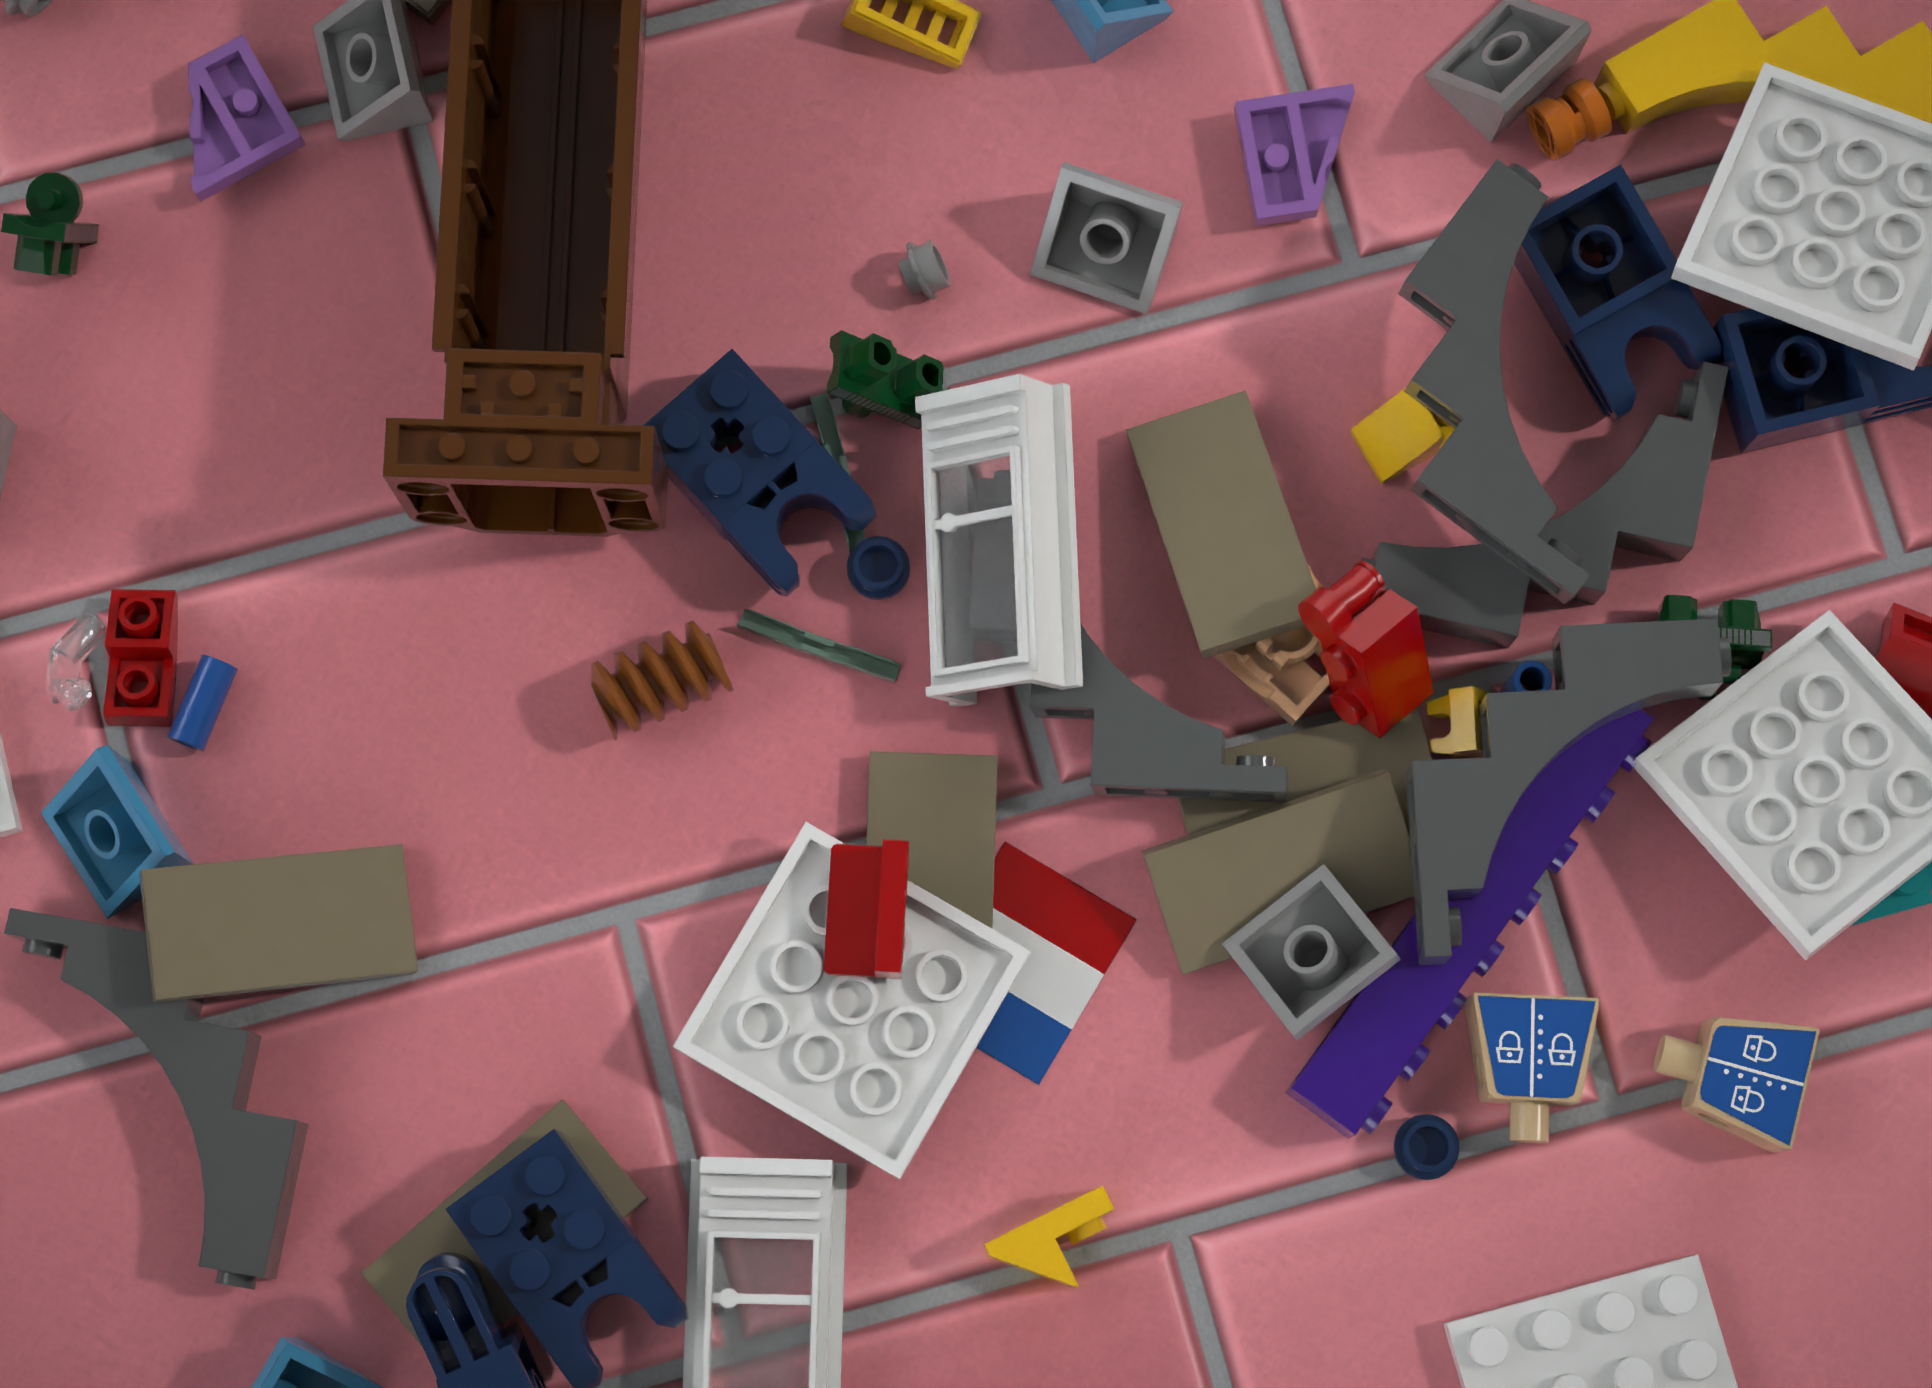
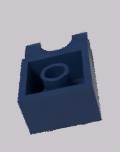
[1514,164,1722,420]
[1713,309,1932,454]
[643,349,877,596]
[445,1129,689,1388]
[406,1252,548,1388]

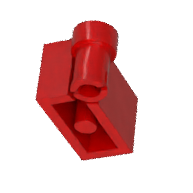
[1298,561,1434,738]

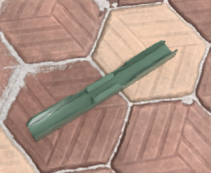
[810,389,866,553]
[737,609,901,683]

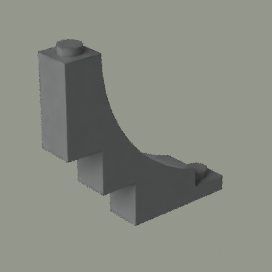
[1398,159,1590,604]
[1360,362,1728,648]
[970,470,1289,803]
[1406,619,1732,965]
[4,908,309,1290]

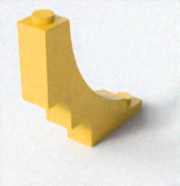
[1594,0,1932,134]

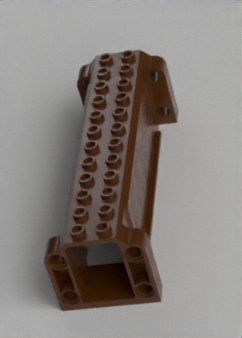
[383,0,668,537]

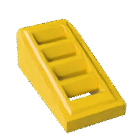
[840,0,983,69]

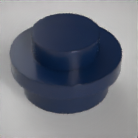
[847,536,910,600]
[1393,1114,1460,1180]

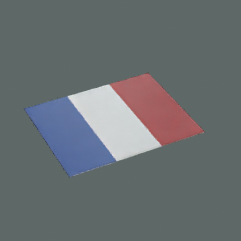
[977,841,1137,1085]

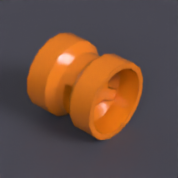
[1526,78,1612,161]

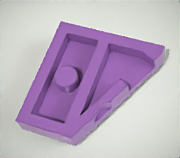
[188,34,306,202]
[1234,84,1355,227]

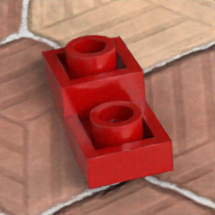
[103,589,178,727]

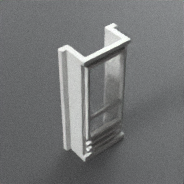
[915,374,1083,707]
[683,1157,848,1388]

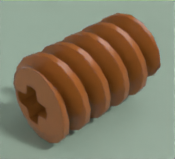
[591,621,733,740]

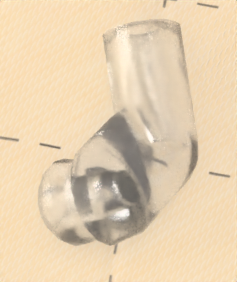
[45,613,107,711]

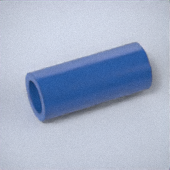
[167,655,238,752]
[1500,661,1552,692]

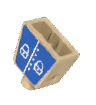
[1465,992,1599,1143]
[1653,1017,1820,1153]

